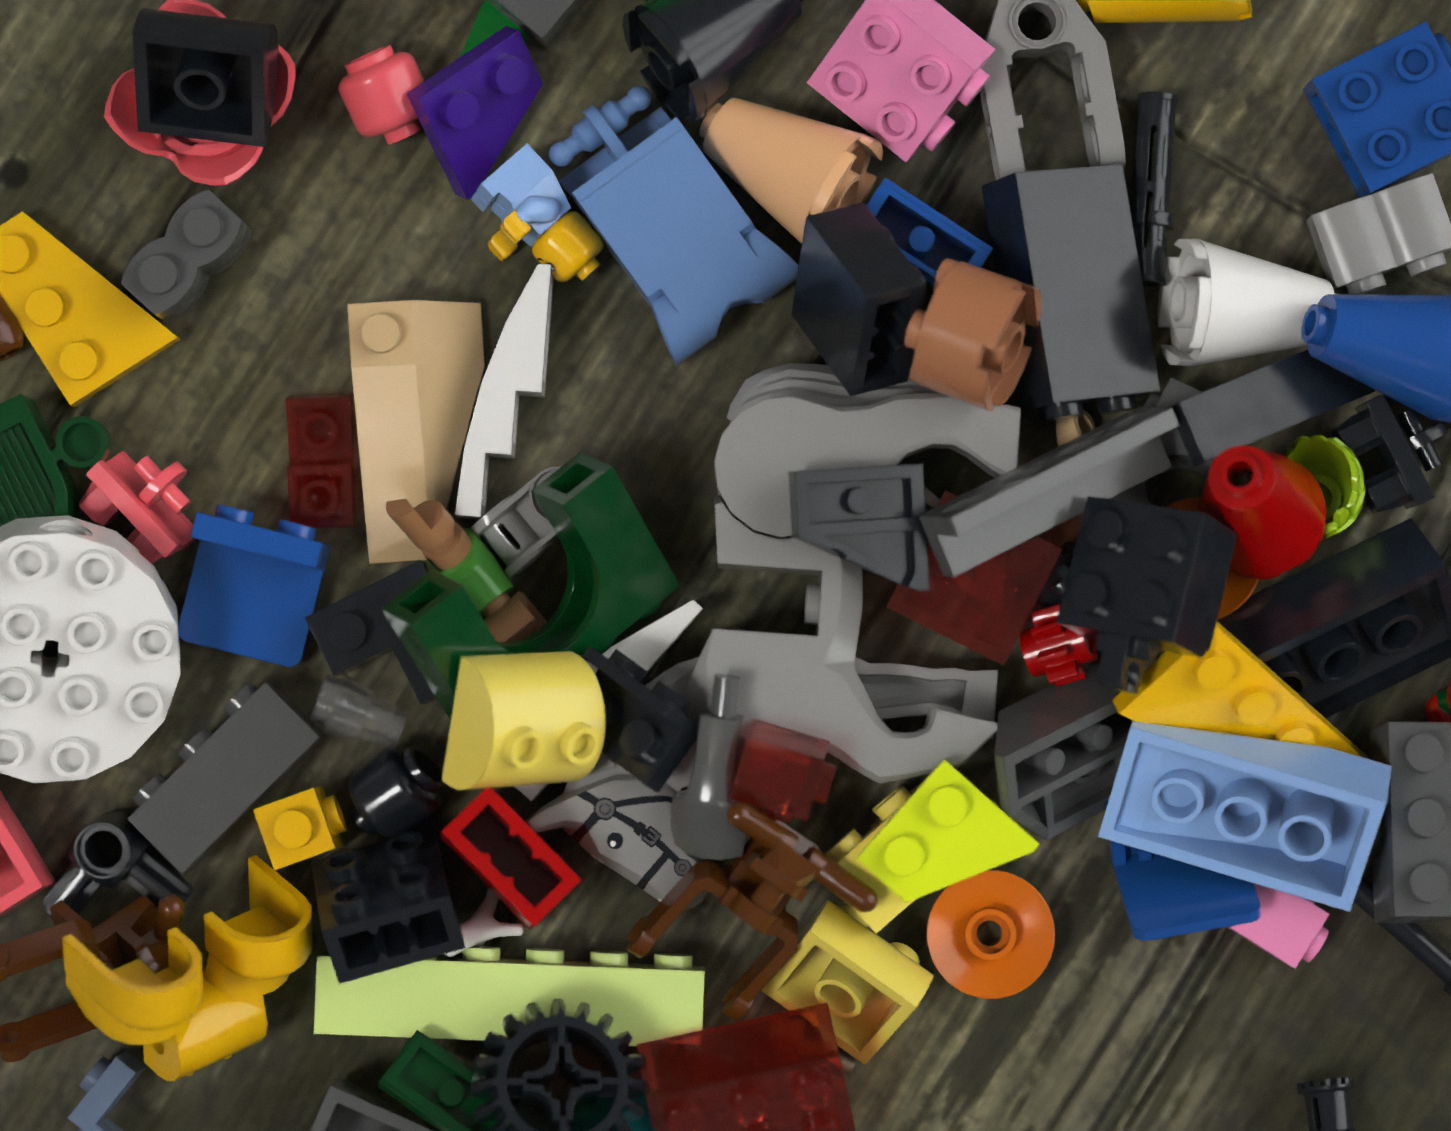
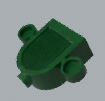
[0,394,111,526]

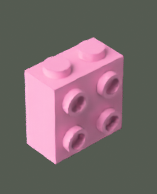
[807,0,996,162]

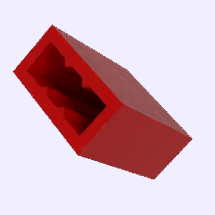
[440,788,581,930]

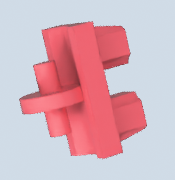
[79,451,196,564]

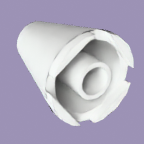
[1157,239,1338,367]

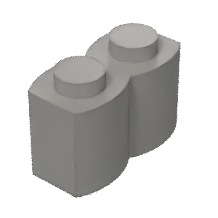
[1306,173,1451,294]

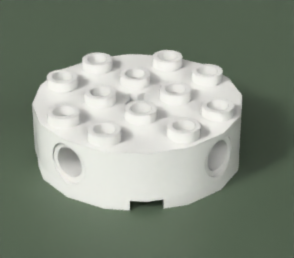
[0,515,181,783]

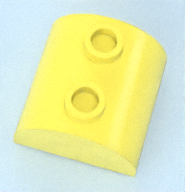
[442,651,605,790]
[761,900,934,1065]

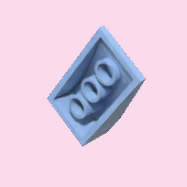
[1098,721,1392,912]

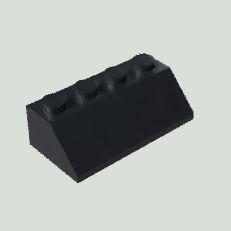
[1217,518,1451,718]

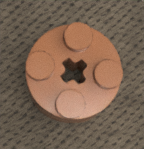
[905,258,1042,411]

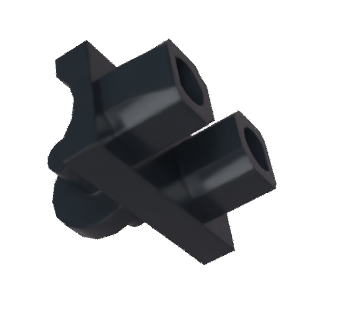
[1332,394,1448,514]

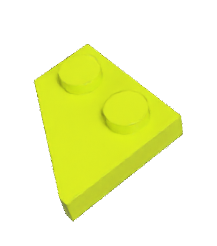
[856,759,1040,903]

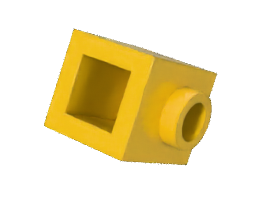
[253,786,347,870]

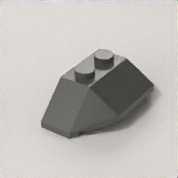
[995,660,1156,841]

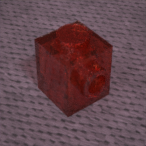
[730,719,837,822]

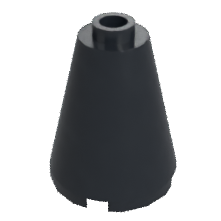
[622,0,804,123]

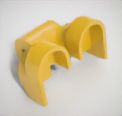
[62,855,312,1082]

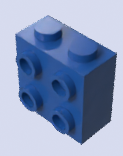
[1303,21,1451,198]

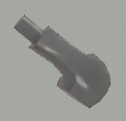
[670,674,751,860]

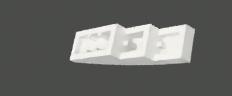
[455,264,554,520]

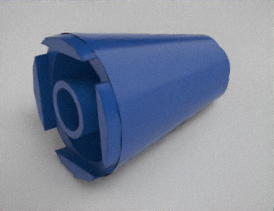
[1301,294,1451,423]

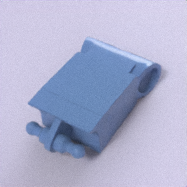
[549,86,799,366]

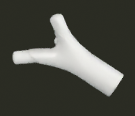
[445,888,524,957]

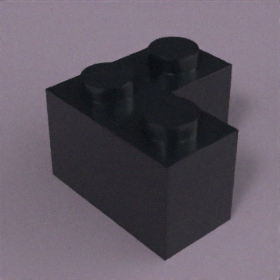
[305,560,437,704]

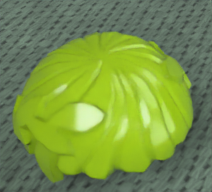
[1284,435,1365,538]

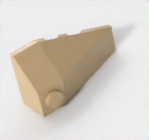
[347,300,485,564]

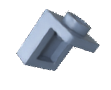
[68,1051,146,1131]

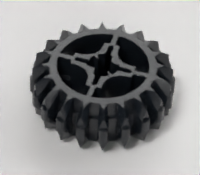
[470,998,648,1131]

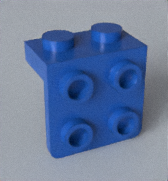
[178,504,331,667]
[1104,800,1261,941]

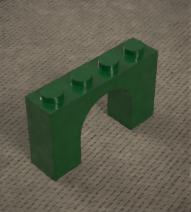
[382,452,680,721]

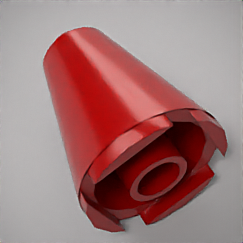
[1197,445,1327,580]

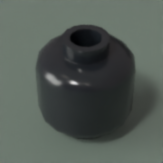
[348,745,444,838]

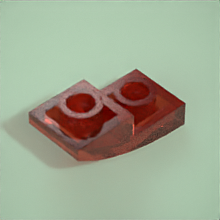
[286,393,355,528]

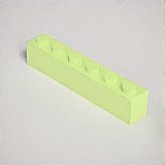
[314,946,705,1049]

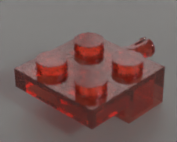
[887,490,1063,666]

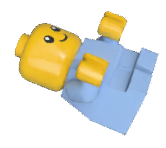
[471,143,604,283]

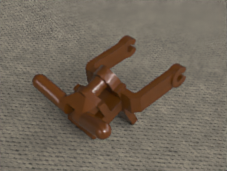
[626,801,878,1021]
[0,894,185,1062]

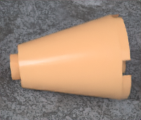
[699,97,883,244]

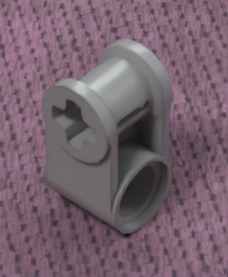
[469,466,561,580]

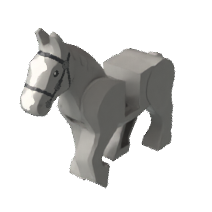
[524,363,1021,909]

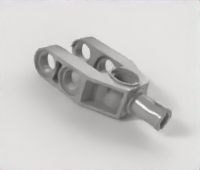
[979,0,1126,180]

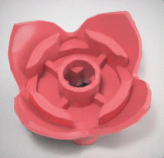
[104,0,296,186]

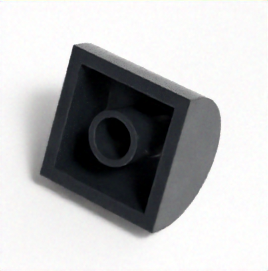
[132,8,279,147]

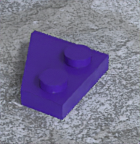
[407,26,543,200]

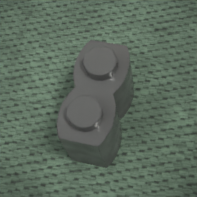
[121,190,252,322]

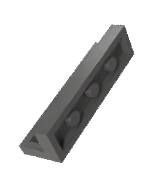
[919,407,1179,577]

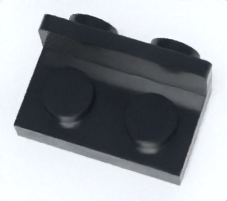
[582,646,698,793]

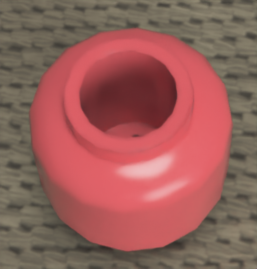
[338,44,425,145]

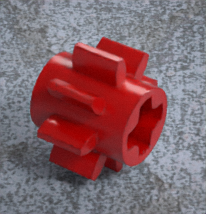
[1020,603,1098,687]

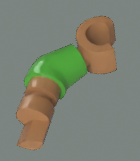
[386,499,547,642]

